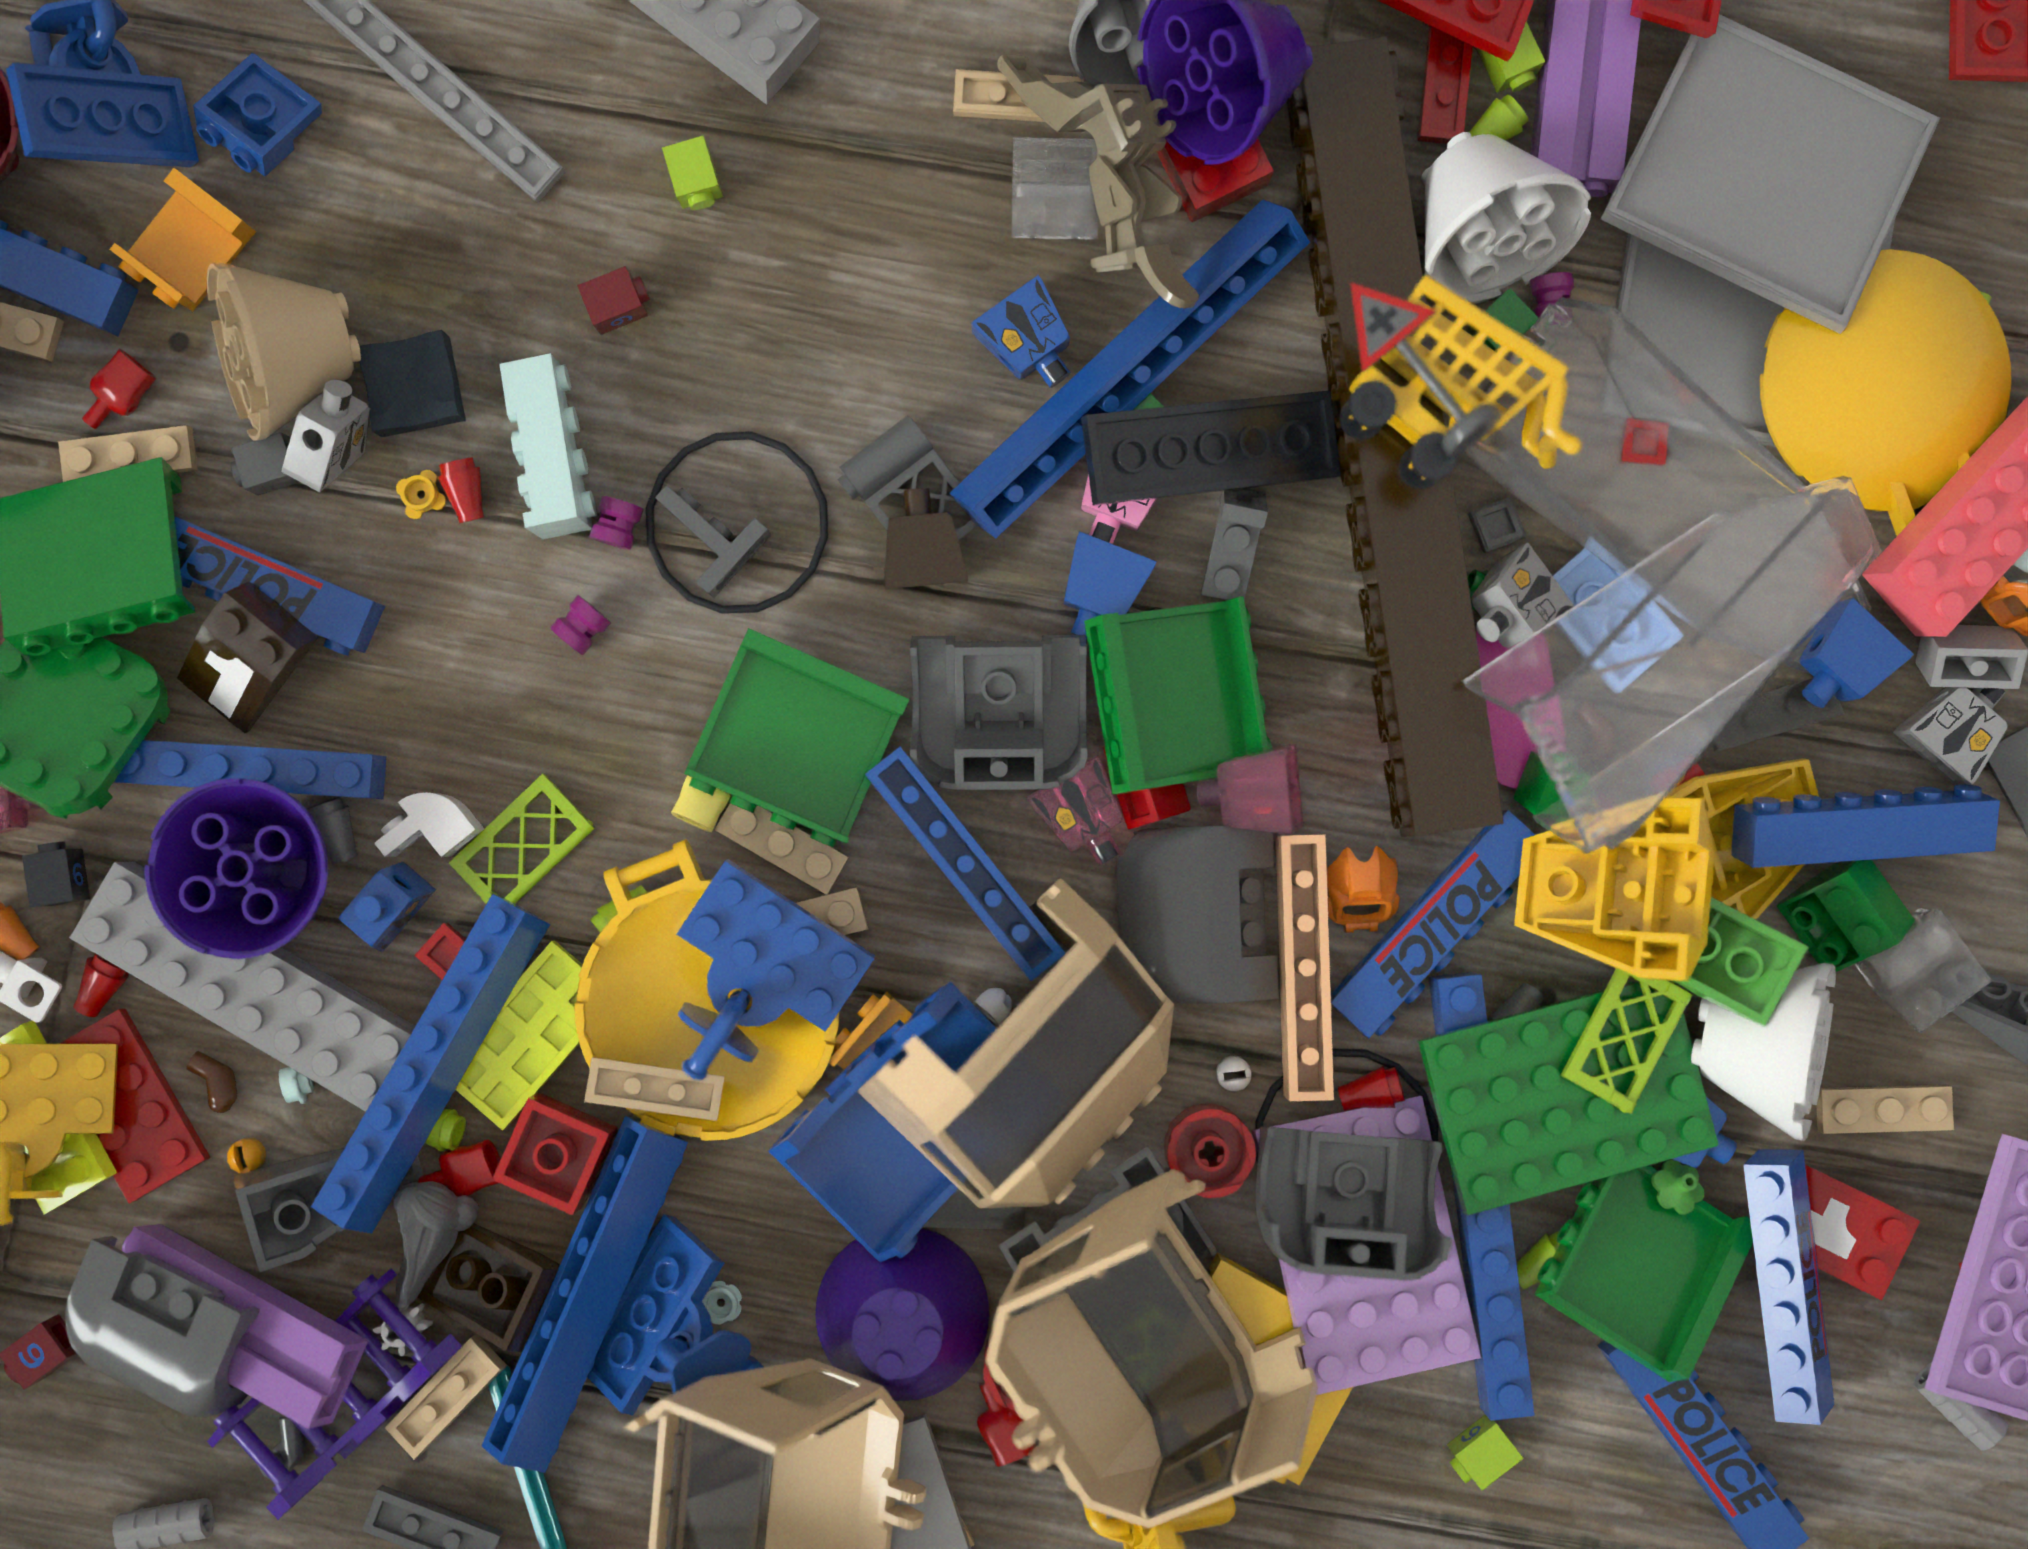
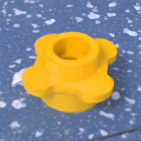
[396,470,446,519]

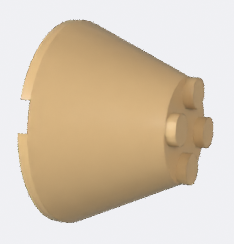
[207,262,361,441]

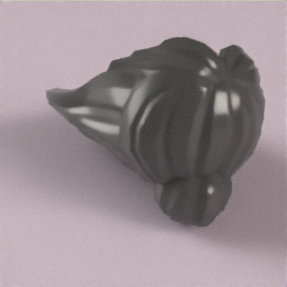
[394,1181,479,1310]

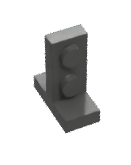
[655,485,772,598]
[1201,488,1268,600]

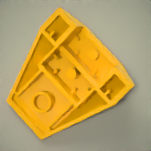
[1660,758,1819,920]
[1514,798,1715,981]

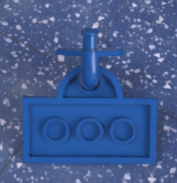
[6,0,199,167]
[676,859,875,1080]
[587,1214,775,1415]

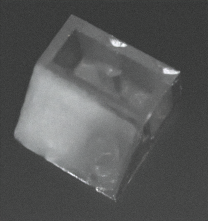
[1012,137,1098,239]
[1855,908,1992,1033]

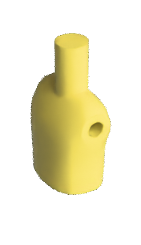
[671,776,731,832]

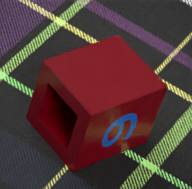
[577,266,650,335]
[0,1314,77,1390]

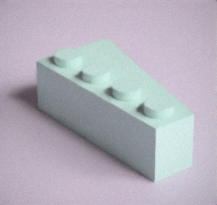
[499,353,597,539]

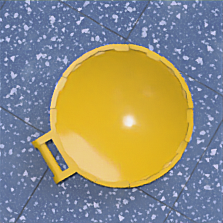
[1759,249,2011,536]
[575,839,840,1141]

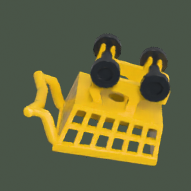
[1340,275,1582,490]

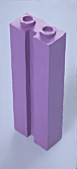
[1530,0,1641,197]
[122,1224,369,1429]

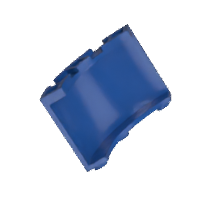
[768,981,1062,1262]

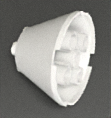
[1421,132,1591,304]
[1691,963,1836,1141]

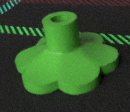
[1651,1159,1704,1215]

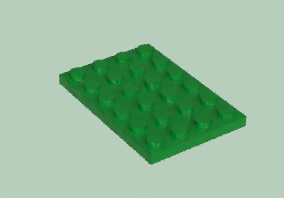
[1418,980,1719,1215]

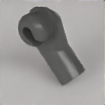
[260,1416,306,1478]

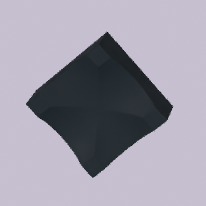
[359,330,466,437]

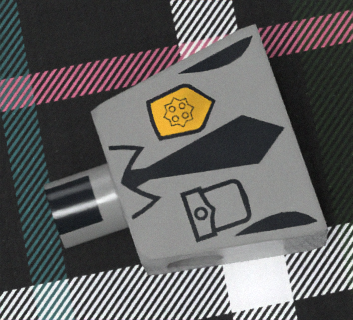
[281,380,370,492]
[1471,542,1576,648]
[1893,687,2008,785]

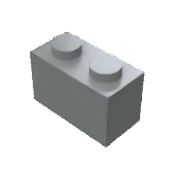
[1915,625,2028,689]

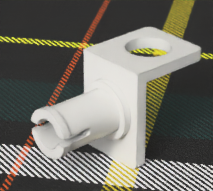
[0,951,62,1022]

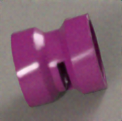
[1529,272,1578,326]
[589,496,644,551]
[550,595,611,656]

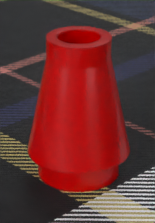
[438,457,485,523]
[73,954,129,1018]
[1338,1066,1405,1111]

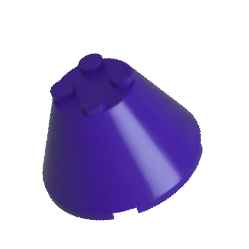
[1137,0,1313,165]
[145,778,328,959]
[815,1228,989,1401]

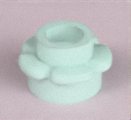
[279,1067,314,1104]
[702,1281,742,1325]

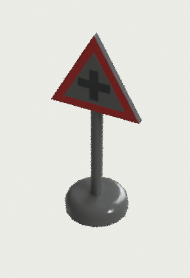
[1351,283,1503,457]

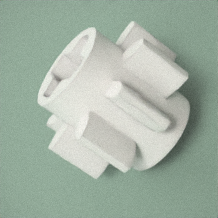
[373,1303,433,1356]

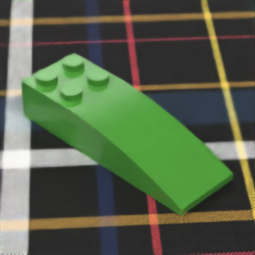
[1557,820,1808,1027]

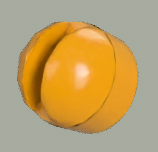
[227,1137,266,1174]

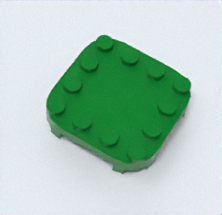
[0,637,171,819]

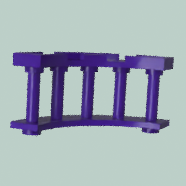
[207,1268,463,1520]

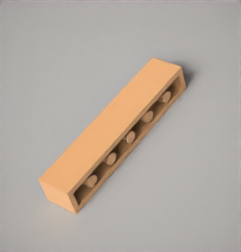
[1275,835,1334,1102]

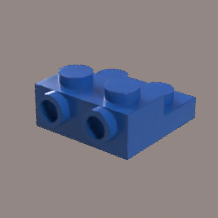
[193,52,322,176]

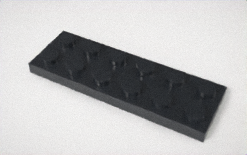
[1081,390,1341,506]

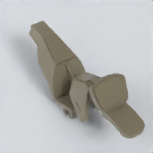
[997,55,1199,308]

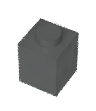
[231,432,299,495]

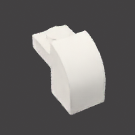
[374,793,484,857]

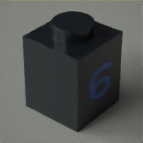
[22,841,91,908]

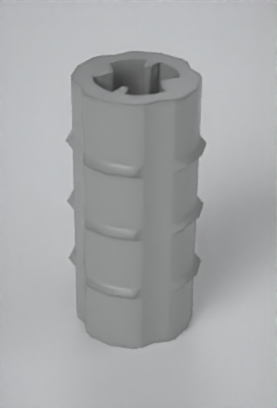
[1913,1362,2008,1450]
[112,1498,215,1549]

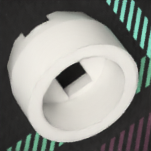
[973,988,1012,1026]
[1216,1056,1252,1092]

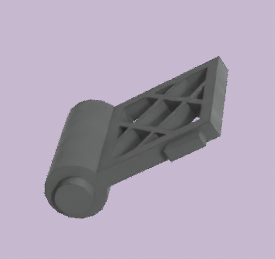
[837,415,978,540]

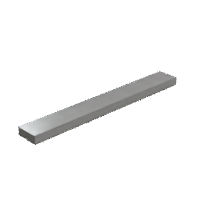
[302,0,566,203]

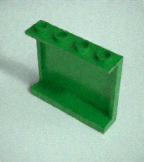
[0,457,195,656]
[1084,596,1272,794]
[684,628,910,848]
[1534,1165,1753,1382]

